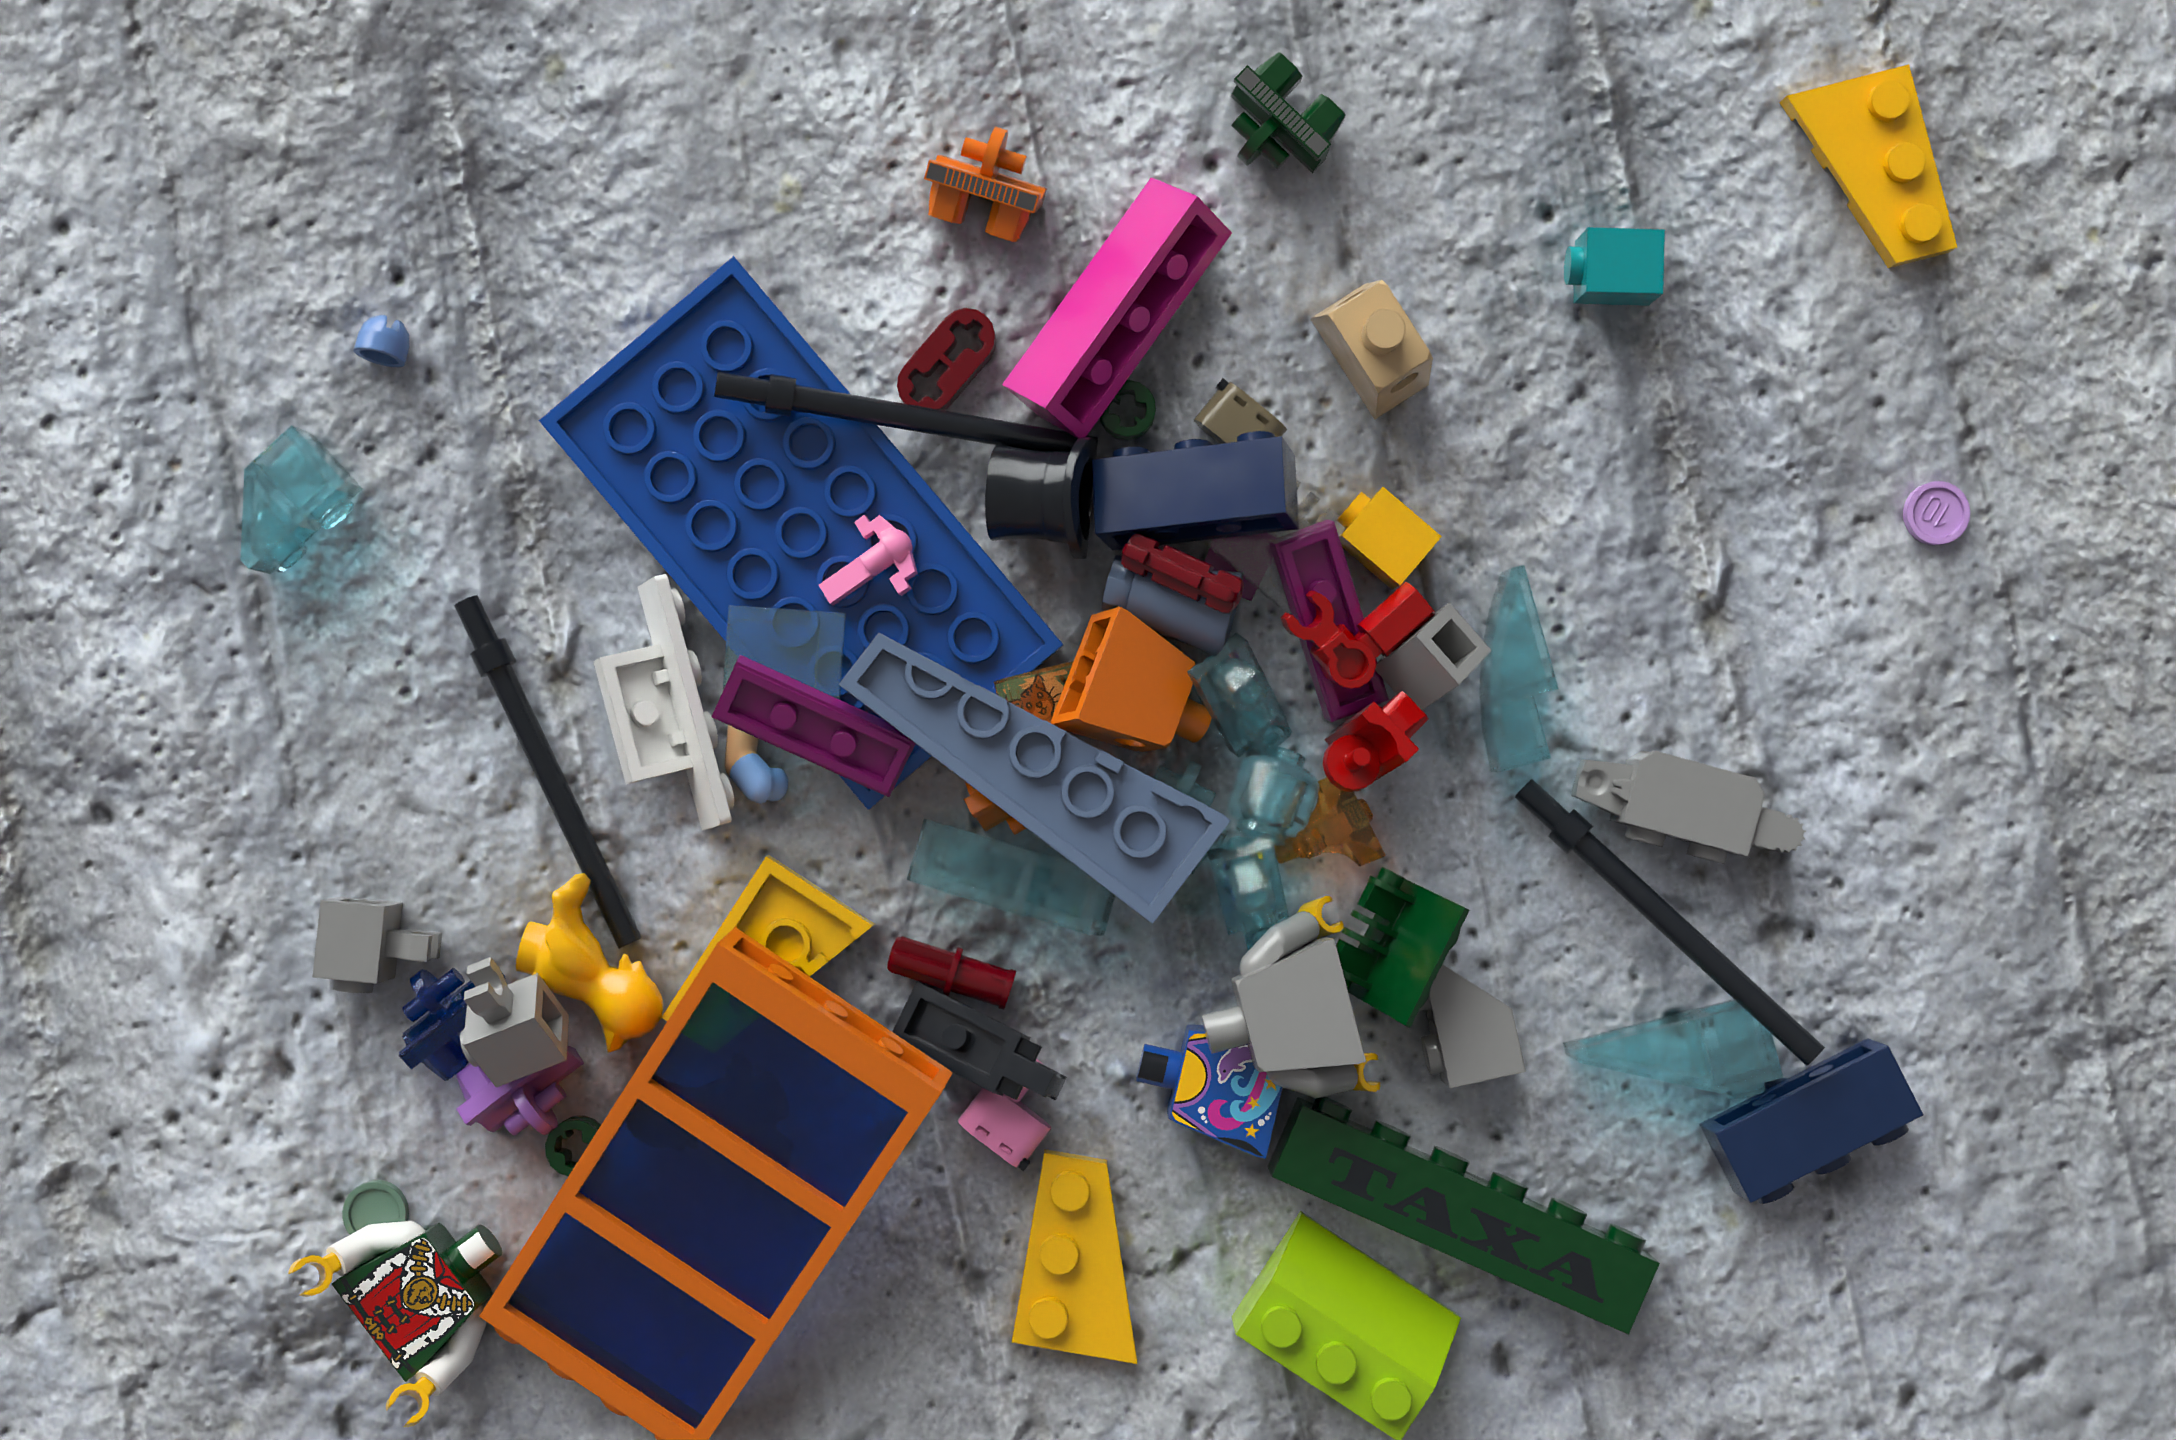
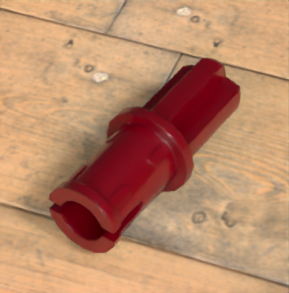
[887,936,1016,1010]

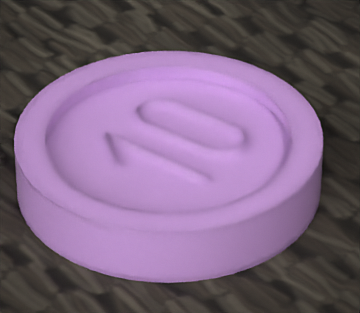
[1903,481,1970,545]

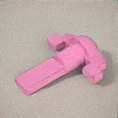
[819,515,918,606]

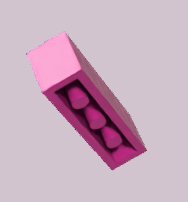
[1002,177,1232,439]

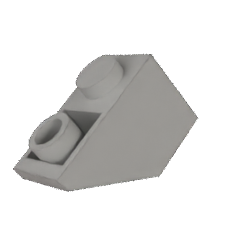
[1419,964,1526,1089]

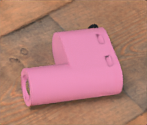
[958,1059,1051,1171]

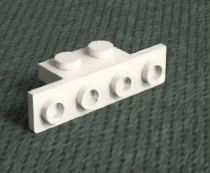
[593,574,734,831]

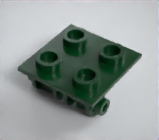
[1336,867,1470,1028]

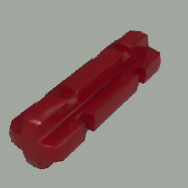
[1121,533,1244,614]

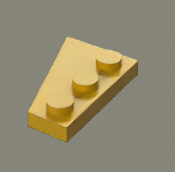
[1779,64,1958,268]
[661,855,875,1052]
[1012,1149,1137,1364]

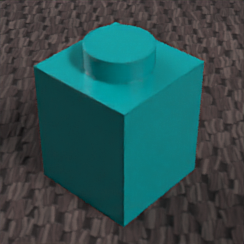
[1564,227,1665,306]

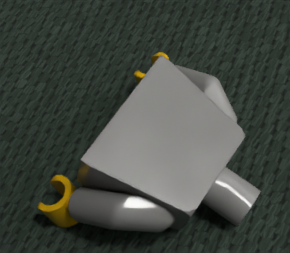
[1202,896,1381,1098]

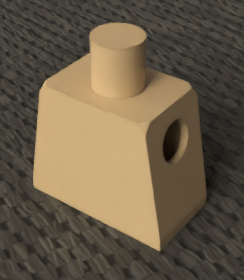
[1310,280,1433,420]

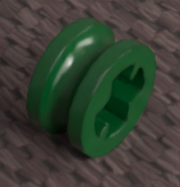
[1100,380,1156,441]
[545,1116,608,1176]

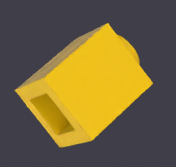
[1336,487,1442,590]

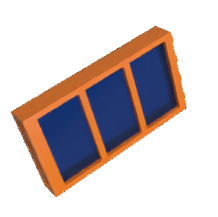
[479,927,953,1440]

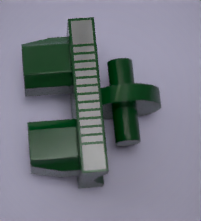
[1231,52,1346,174]

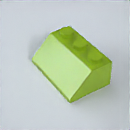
[1231,1211,1461,1440]

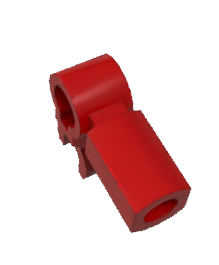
[1280,582,1435,689]

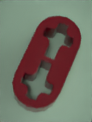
[897,308,996,410]

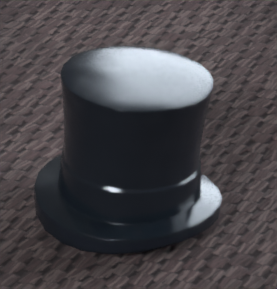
[985,437,1097,559]

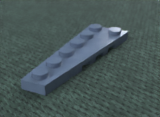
[839,633,1231,924]

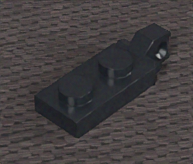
[892,981,1067,1100]

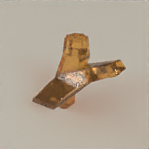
[1271,777,1386,867]

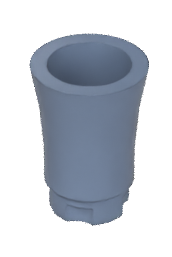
[1102,555,1244,659]

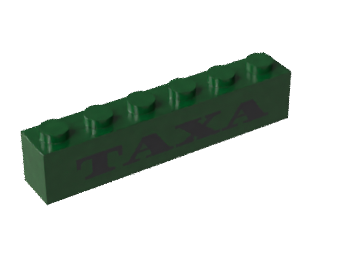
[1267,1096,1660,1335]

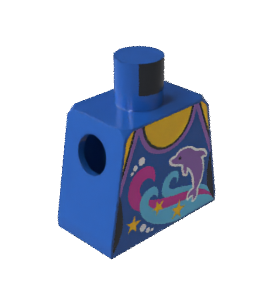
[1136,1024,1283,1159]

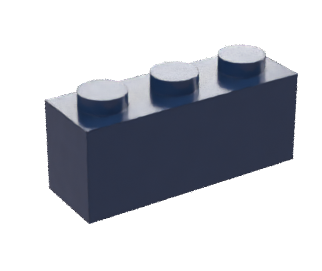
[1092,431,1299,551]
[1699,1038,1924,1204]

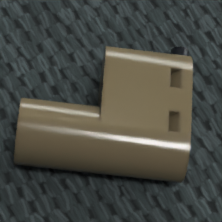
[1194,378,1287,444]

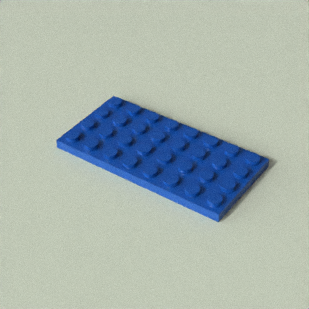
[538,256,1064,810]

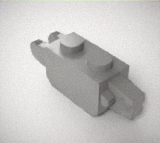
[1571,751,1806,864]

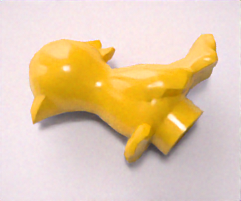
[516,873,663,1053]

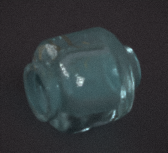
[1227,746,1320,846]

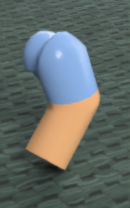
[725,725,788,804]

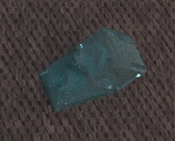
[240,425,363,574]

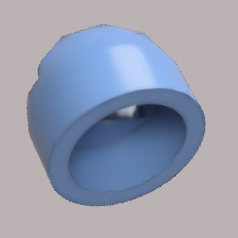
[354,315,410,367]

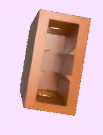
[1050,607,1212,752]

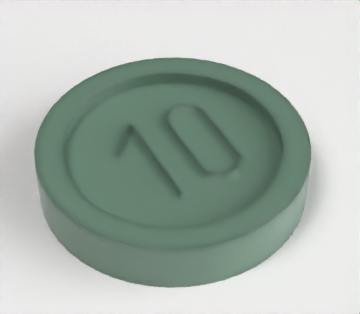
[342,1180,409,1235]

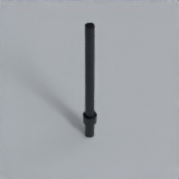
[714,372,1098,452]
[454,595,642,949]
[1515,779,1825,1066]

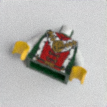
[288,1221,503,1427]

